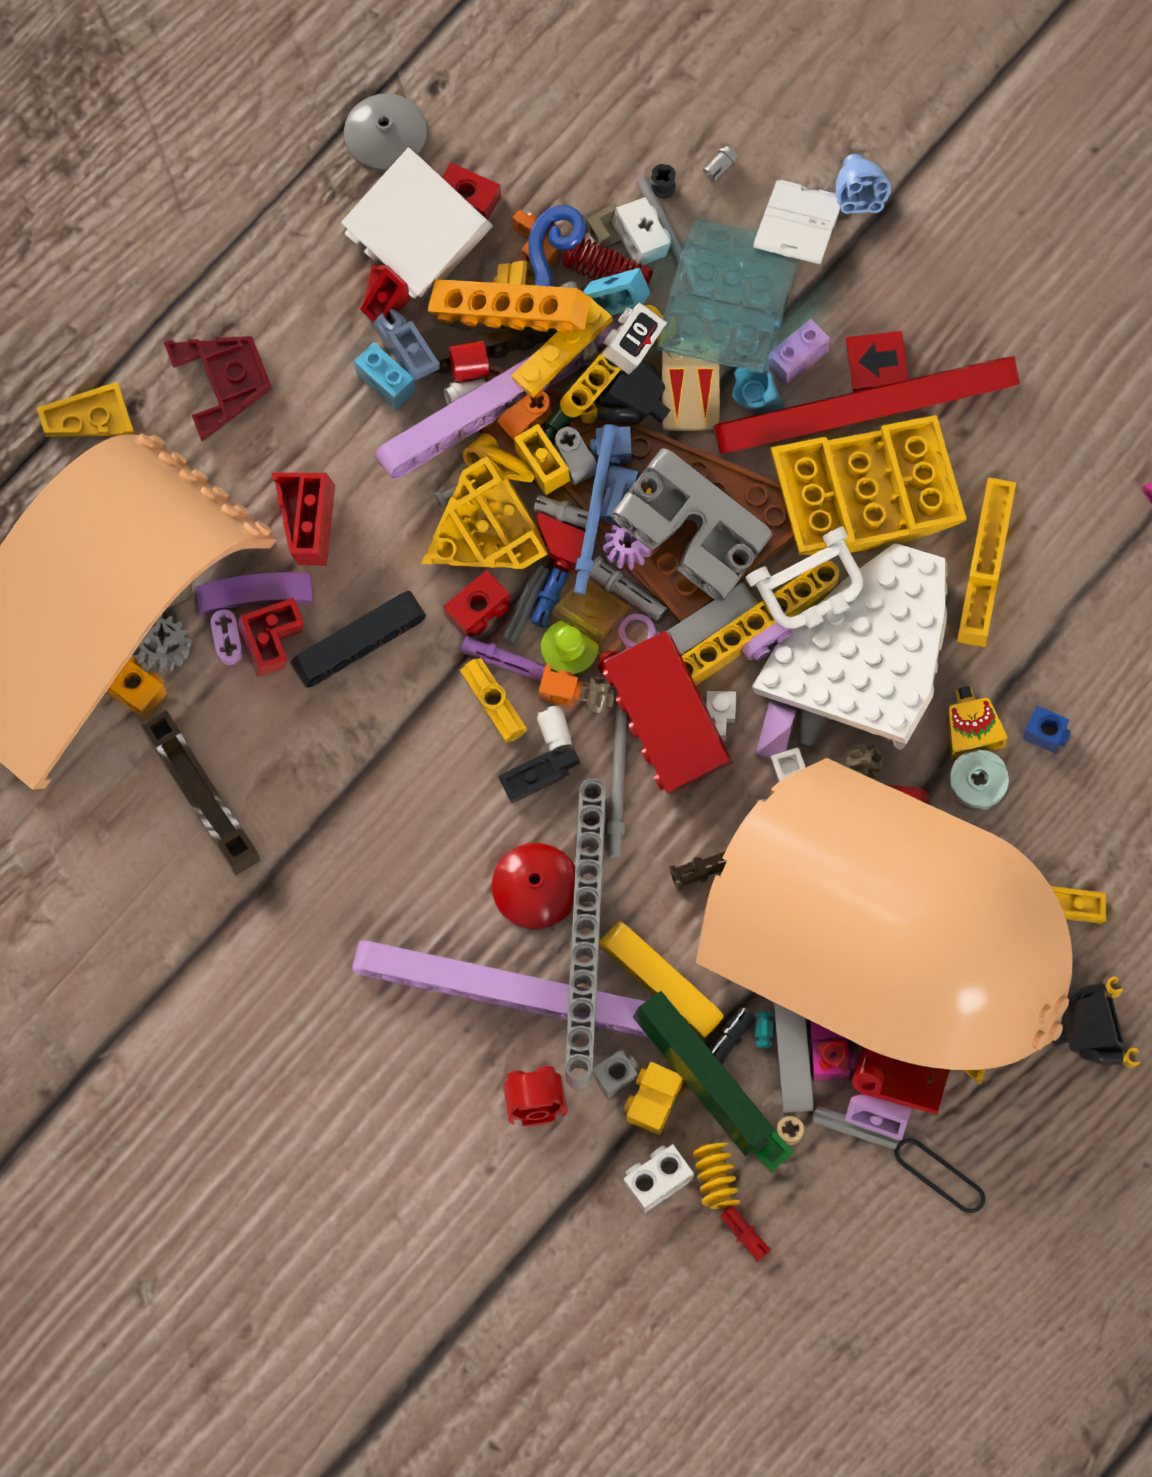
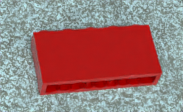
[603,630,734,794]

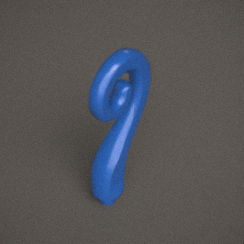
[529,205,586,287]

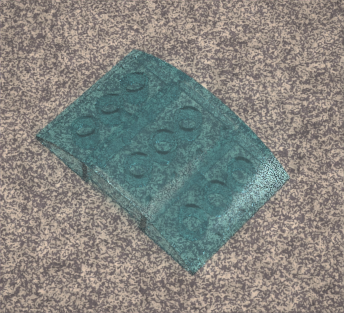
[657,218,801,374]

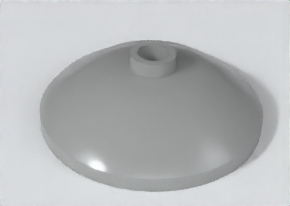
[344,94,427,171]

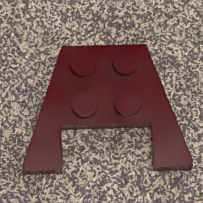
[164,336,272,441]

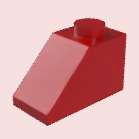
[536,512,585,573]

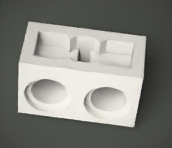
[623,1144,694,1213]

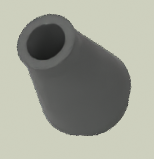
[797,710,829,749]

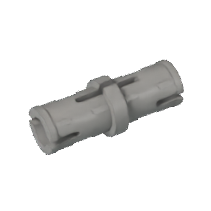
[534,494,589,529]

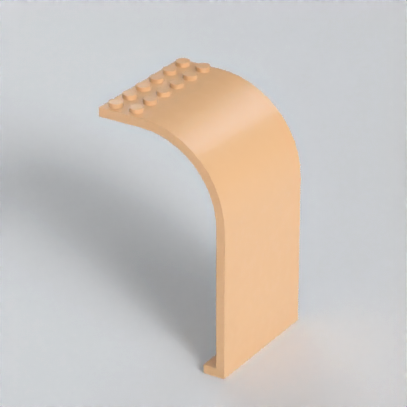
[0,434,277,790]

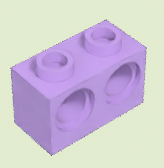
[768,319,830,386]

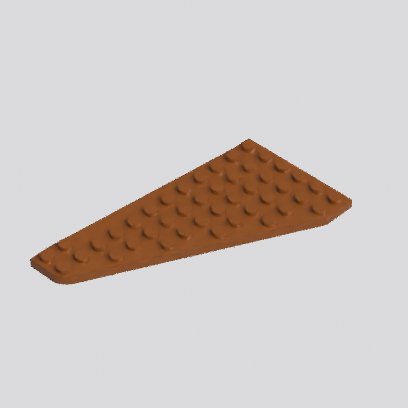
[462,365,795,623]

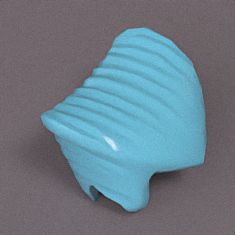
[732,363,784,415]

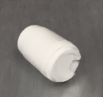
[537,706,572,753]

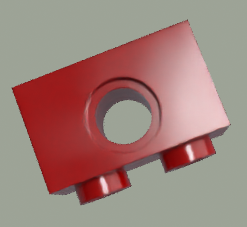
[442,162,501,220]
[443,570,511,637]

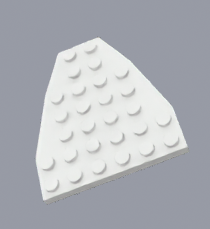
[752,543,947,744]

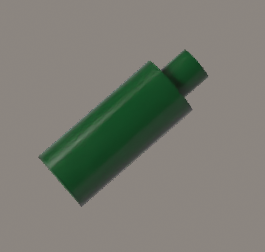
[543,396,581,441]

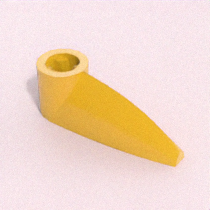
[462,433,535,483]

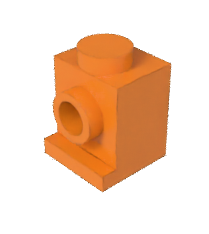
[539,664,584,708]

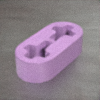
[211,609,243,665]

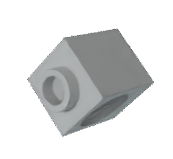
[593,1050,640,1100]

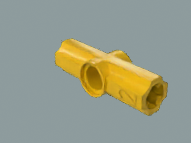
[460,658,527,743]

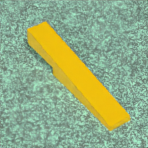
[957,477,1016,647]

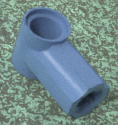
[600,465,640,525]

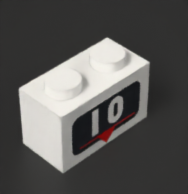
[602,302,667,374]

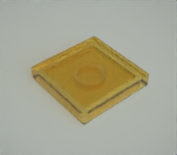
[552,580,631,644]

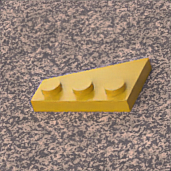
[37,382,135,437]

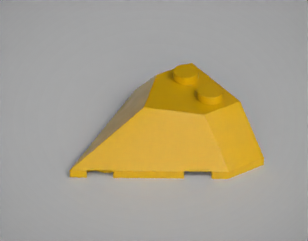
[421,455,548,569]

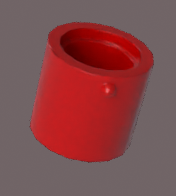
[449,341,490,383]

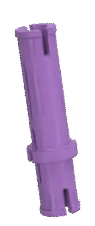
[460,636,546,683]

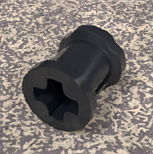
[651,164,676,198]

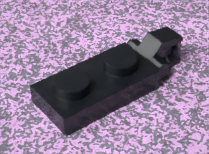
[498,749,580,804]

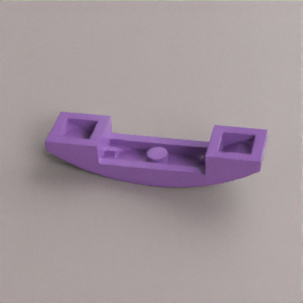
[196,572,313,615]

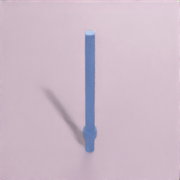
[574,425,616,595]

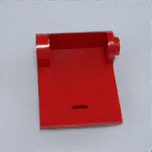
[852,1046,950,1115]

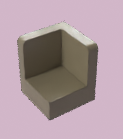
[587,204,622,250]

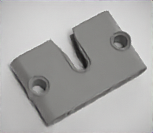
[611,448,773,601]

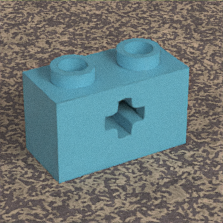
[583,268,651,316]
[354,342,416,410]

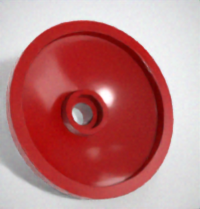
[491,843,575,929]

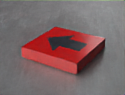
[845,331,909,392]

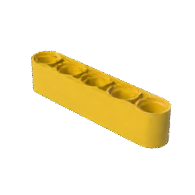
[560,305,661,417]
[599,921,724,1039]

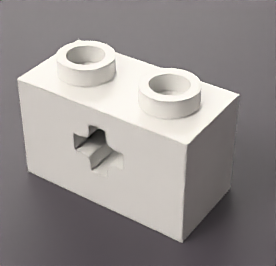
[611,197,671,265]

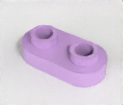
[741,622,794,661]

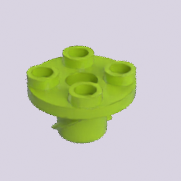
[541,619,599,676]

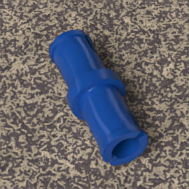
[530,568,569,628]

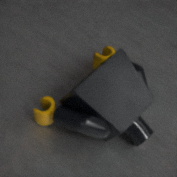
[580,360,670,425]
[1052,976,1141,1068]

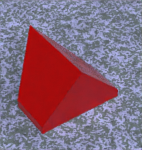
[360,264,411,322]

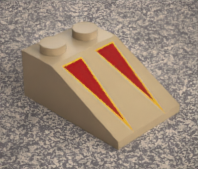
[662,338,720,431]

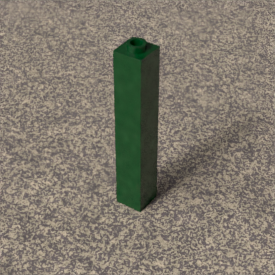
[633,991,775,1156]

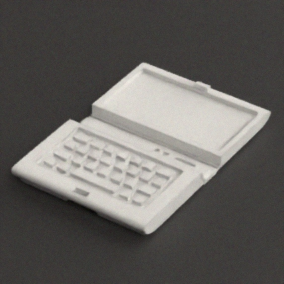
[753,180,841,264]

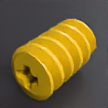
[693,1143,740,1209]

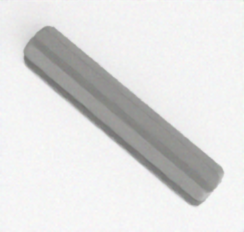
[812,1107,899,1149]

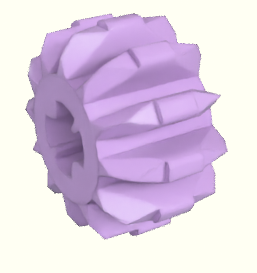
[603,524,651,570]

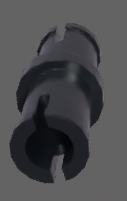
[710,1007,756,1064]

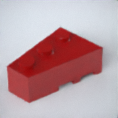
[272,473,335,566]

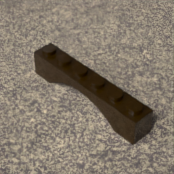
[421,287,584,374]
[141,710,260,876]

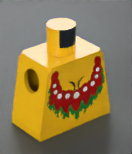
[947,686,1008,760]

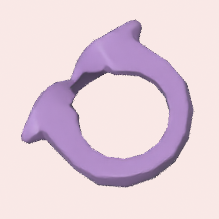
[618,614,659,651]

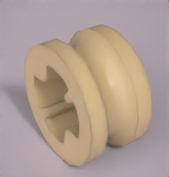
[777,1116,804,1145]

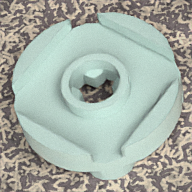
[950,750,1009,810]

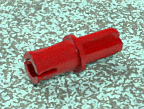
[720,1206,772,1262]

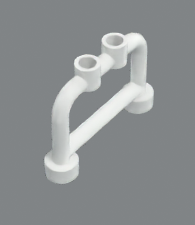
[745,526,863,629]

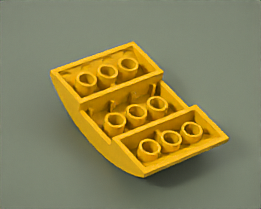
[771,415,966,555]

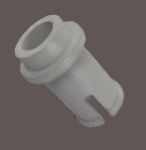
[703,146,738,182]

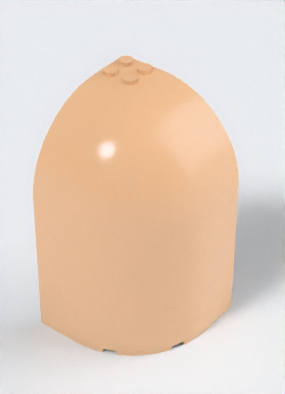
[696,758,1073,1070]

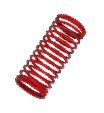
[563,237,653,286]

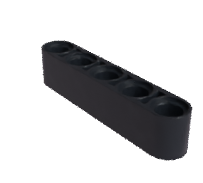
[290,591,426,688]

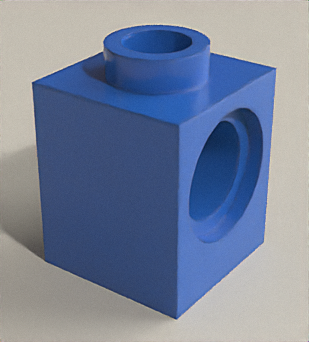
[1023,705,1071,753]

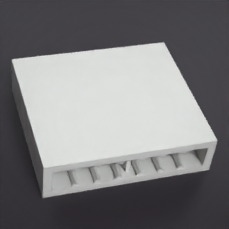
[341,147,493,301]

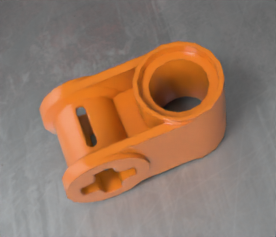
[497,390,552,440]

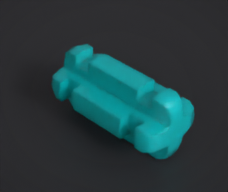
[755,1011,774,1048]

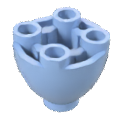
[836,154,891,214]

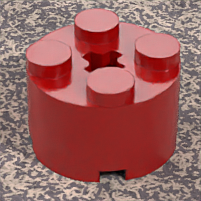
[503,1066,567,1126]

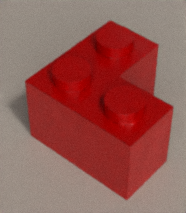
[237,597,304,677]

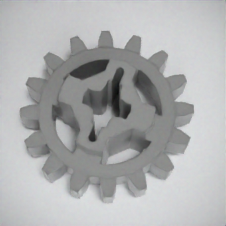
[132,615,192,672]

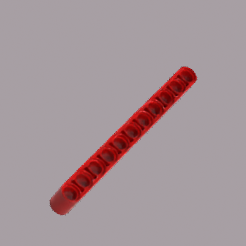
[713,356,1021,454]

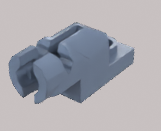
[374,309,440,381]

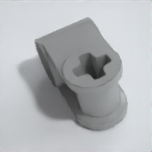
[555,427,597,485]

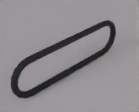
[895,1138,985,1213]

